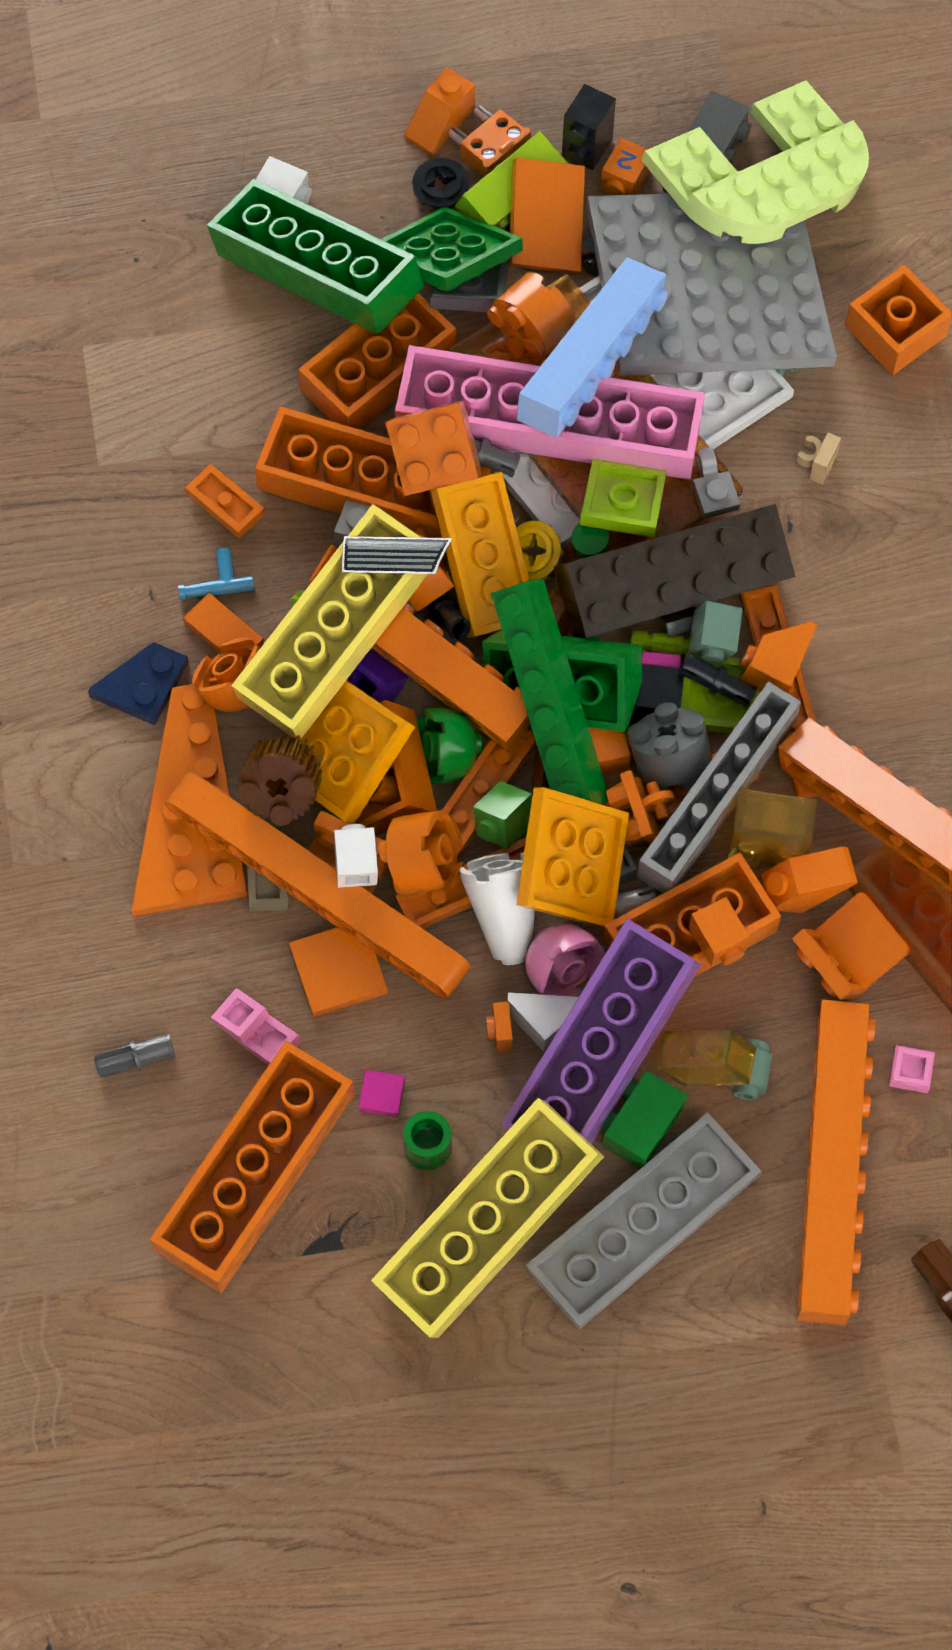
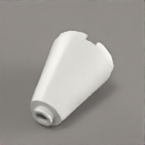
[459,853,535,965]

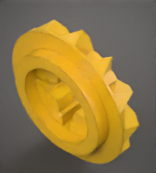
[516,521,564,581]

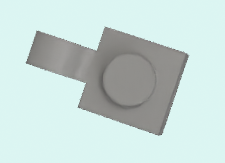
[692,447,740,519]

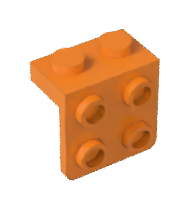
[792,892,910,1000]

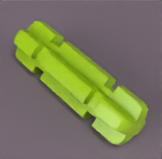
[630,630,691,655]

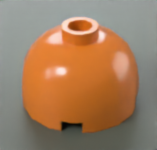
[192,637,260,712]

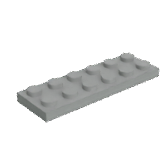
[525,1112,762,1330]

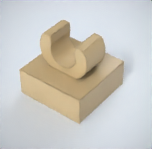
[796,433,841,485]

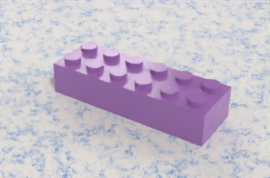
[500,918,702,1144]

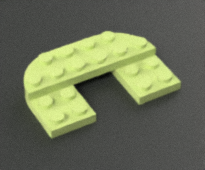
[641,80,869,244]

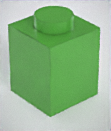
[473,781,532,849]

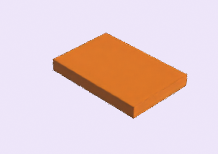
[508,157,585,274]

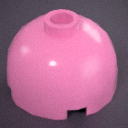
[525,923,605,997]

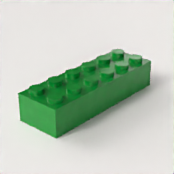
[207,179,424,335]

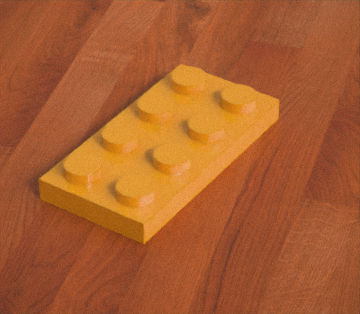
[430,472,529,638]

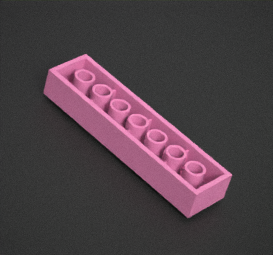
[395,345,705,480]

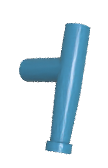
[178,548,255,600]

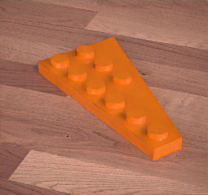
[131,684,248,917]

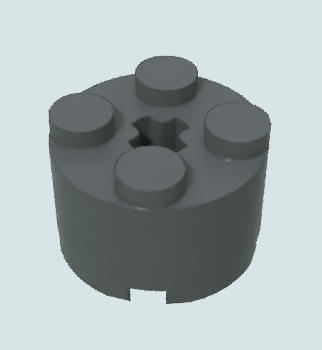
[627,703,712,791]

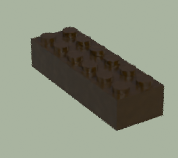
[554,504,796,638]

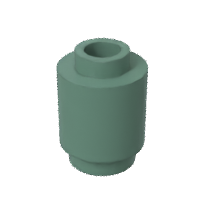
[727,1038,773,1101]

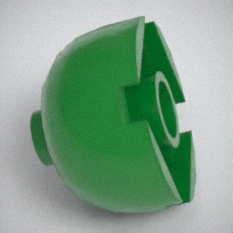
[417,707,482,785]

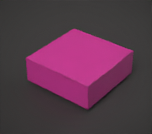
[642,651,681,668]
[358,1070,405,1118]

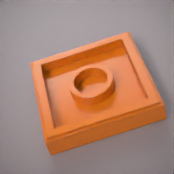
[289,927,388,1018]

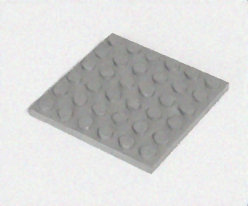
[586,194,837,376]

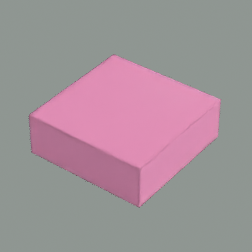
[889,1045,935,1093]

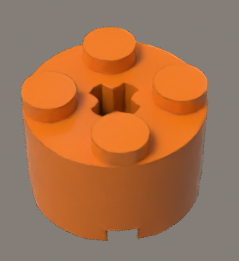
[487,272,575,359]
[379,811,464,895]

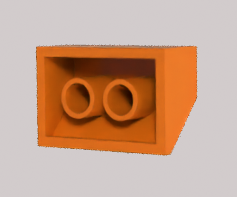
[354,700,437,833]

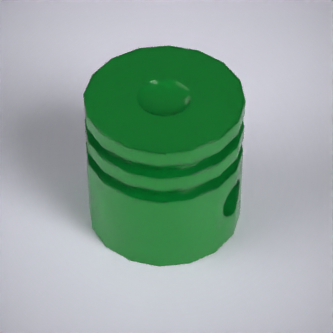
[403,1111,452,1171]

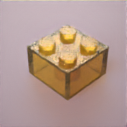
[727,788,817,868]

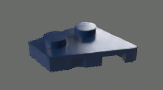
[88,642,189,725]

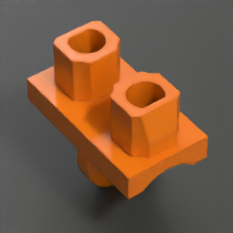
[606,770,675,845]

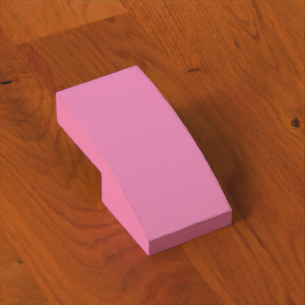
[211,988,302,1065]

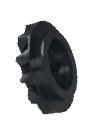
[412,158,469,211]

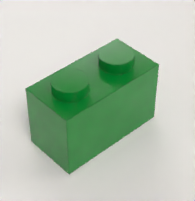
[601,1070,687,1169]

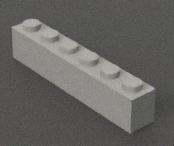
[637,681,801,893]

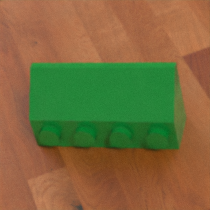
[483,629,642,732]

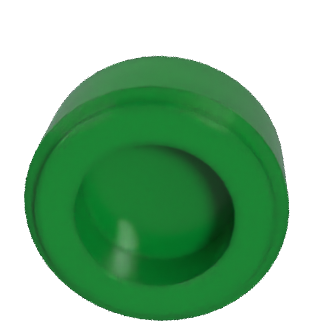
[571,523,609,558]

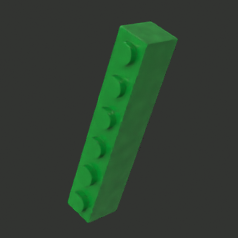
[491,579,609,804]

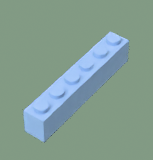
[517,257,668,438]

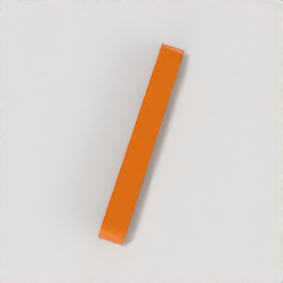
[165,772,471,999]

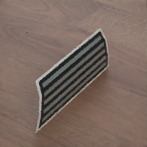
[342,536,452,574]

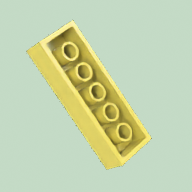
[231,504,428,740]
[371,1098,604,1338]

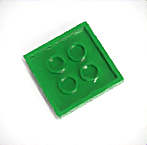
[381,207,523,291]

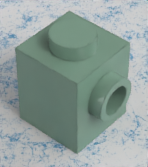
[689,601,743,664]

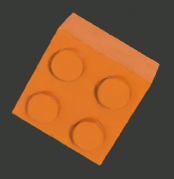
[845,264,952,376]
[385,400,482,496]

